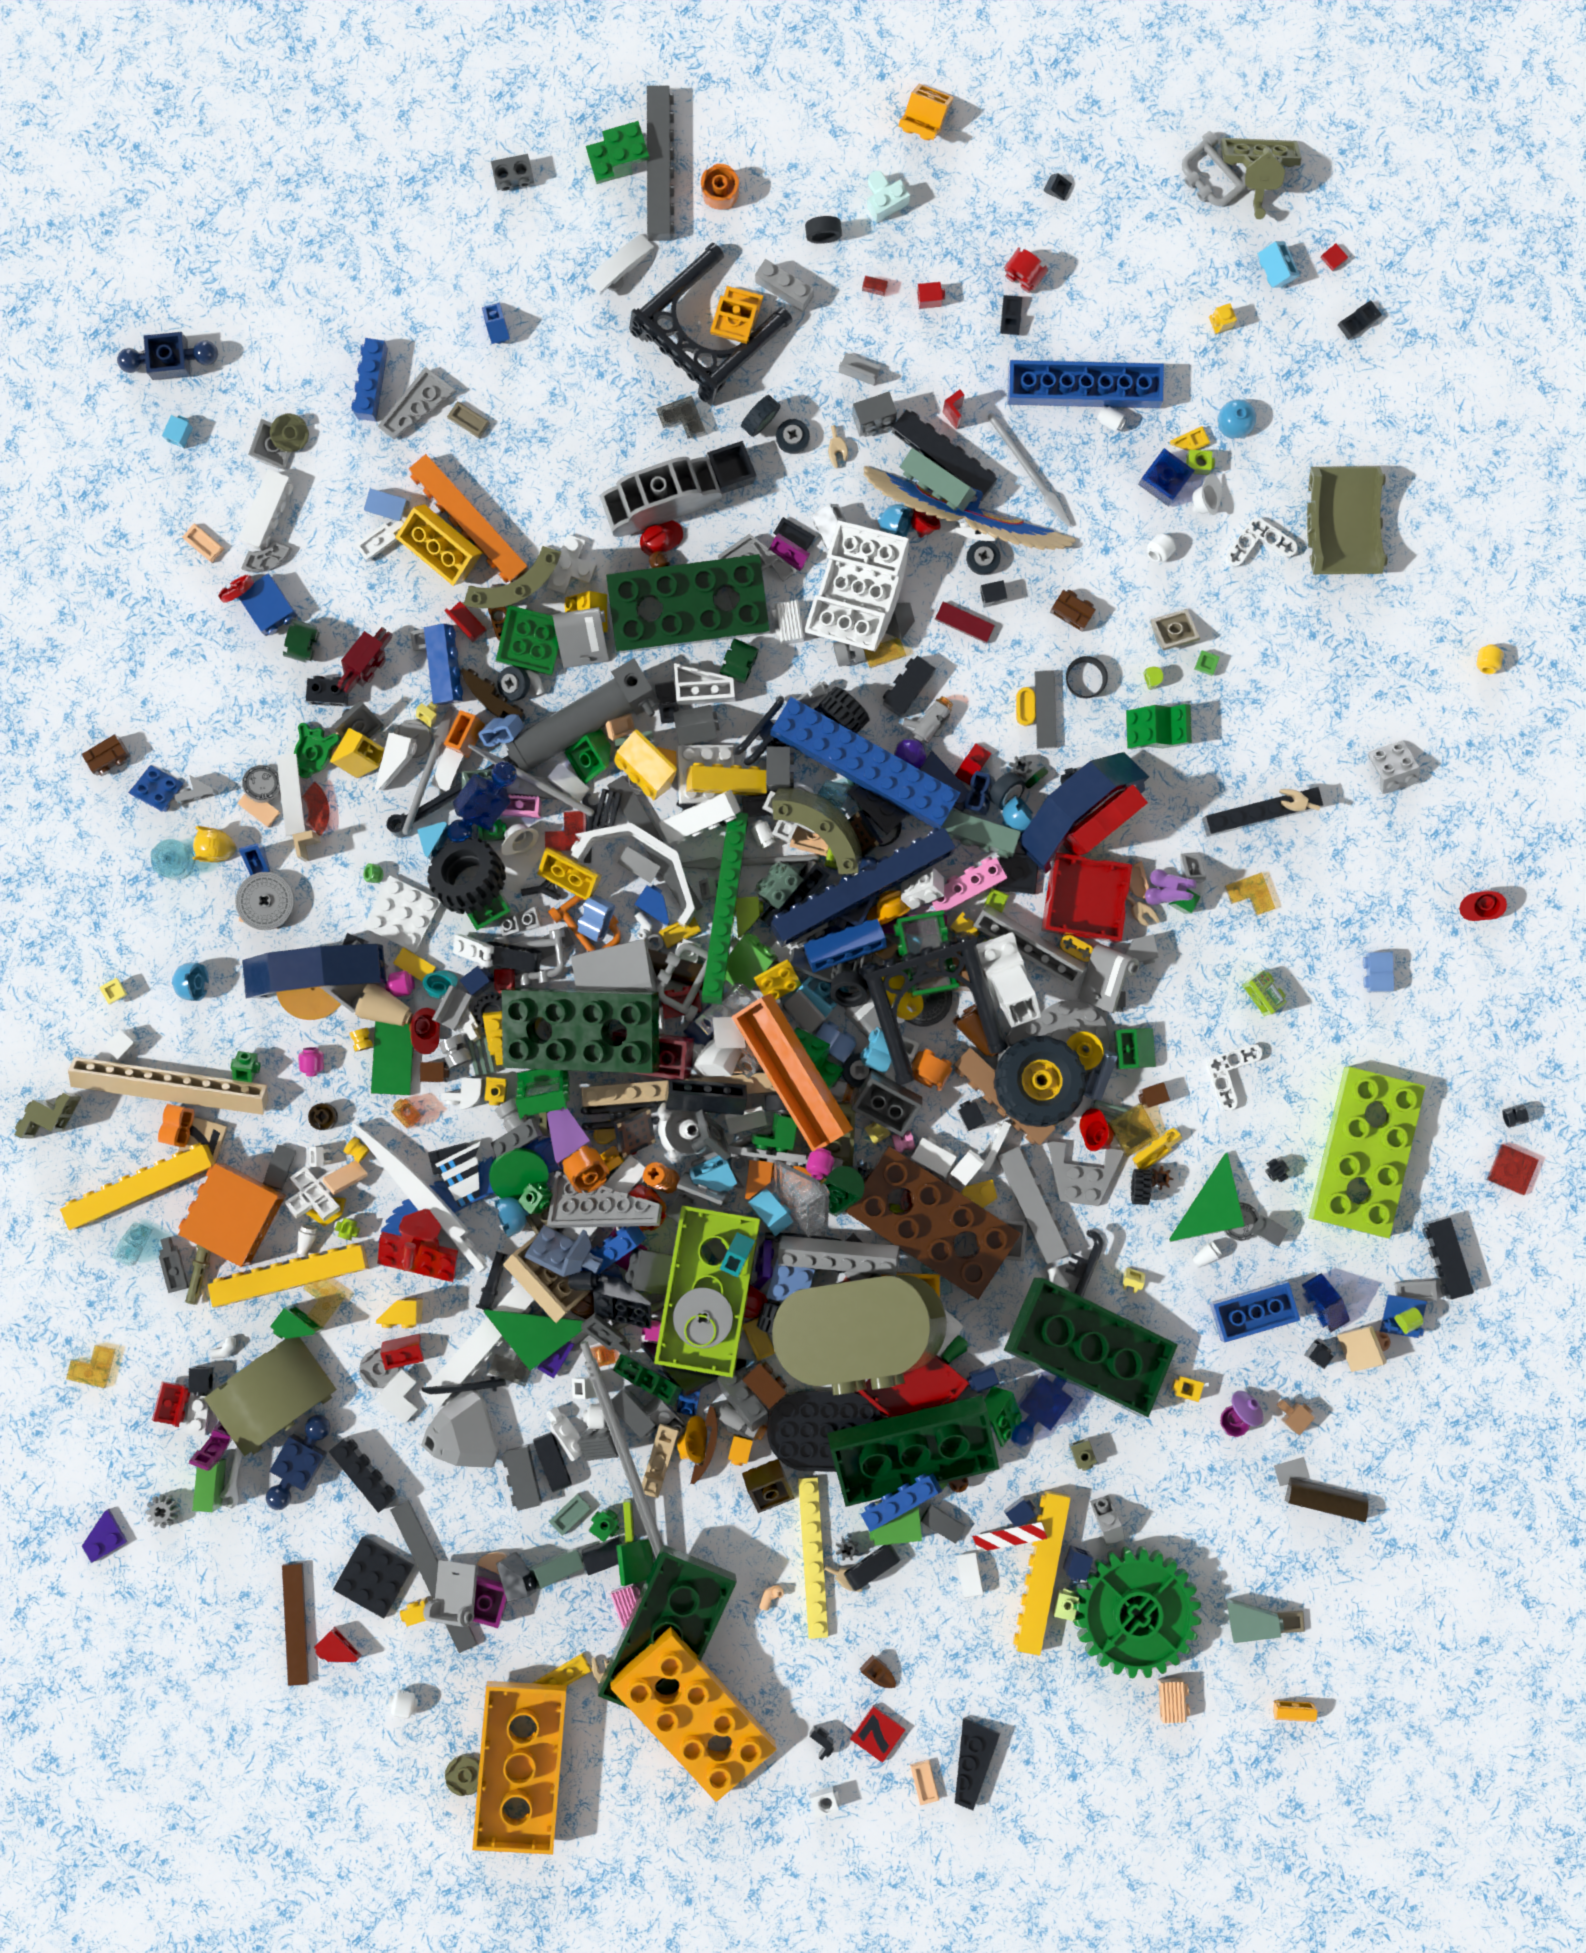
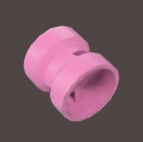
[892,1131,916,1153]

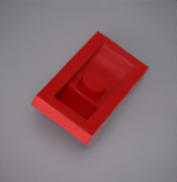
[955,743,992,786]

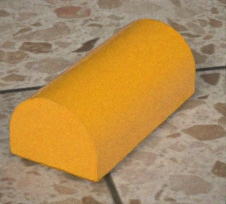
[1273,1700,1317,1722]

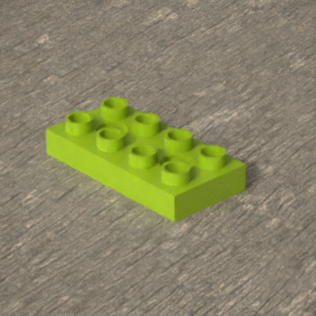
[1308,1067,1426,1239]
[654,1206,761,1378]

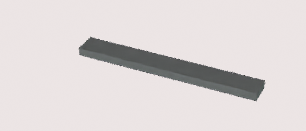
[607,776,703,912]
[390,1500,477,1653]

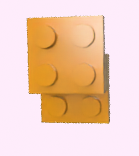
[898,83,954,141]
[710,286,763,344]

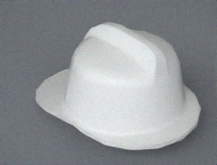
[1192,474,1222,515]
[501,823,539,855]

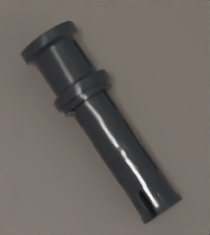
[475,1251,508,1310]

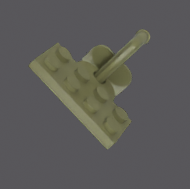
[1220,138,1302,220]

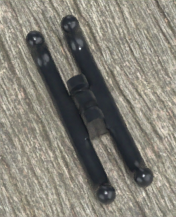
[733,695,785,766]
[580,1101,659,1130]
[1065,1230,1104,1297]

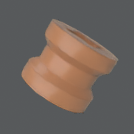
[1375,1331,1391,1351]

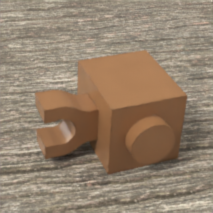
[1277,1399,1315,1436]

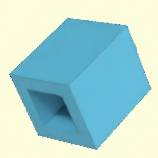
[162,415,193,448]

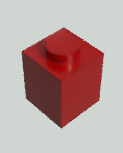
[917,282,945,309]

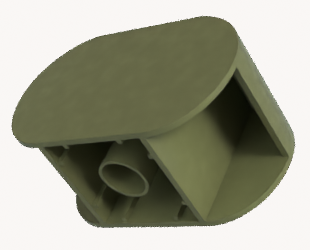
[772,1275,947,1395]

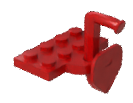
[377,1209,458,1282]

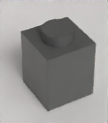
[1252,1215,1288,1247]

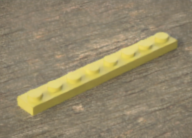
[798,1476,828,1639]

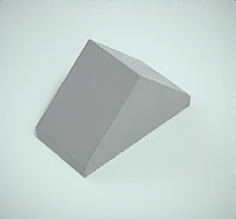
[1180,853,1206,883]

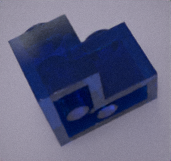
[1302,1273,1350,1333]

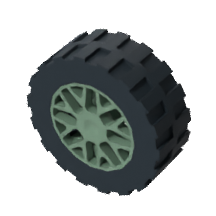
[741,394,781,437]

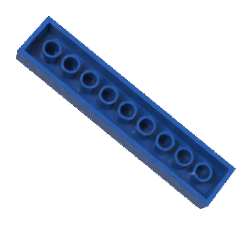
[771,697,960,830]

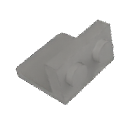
[1368,741,1420,794]

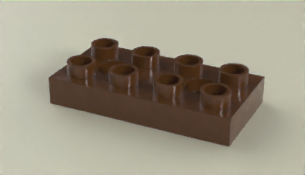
[845,1146,1021,1300]

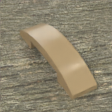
[642,1423,679,1498]

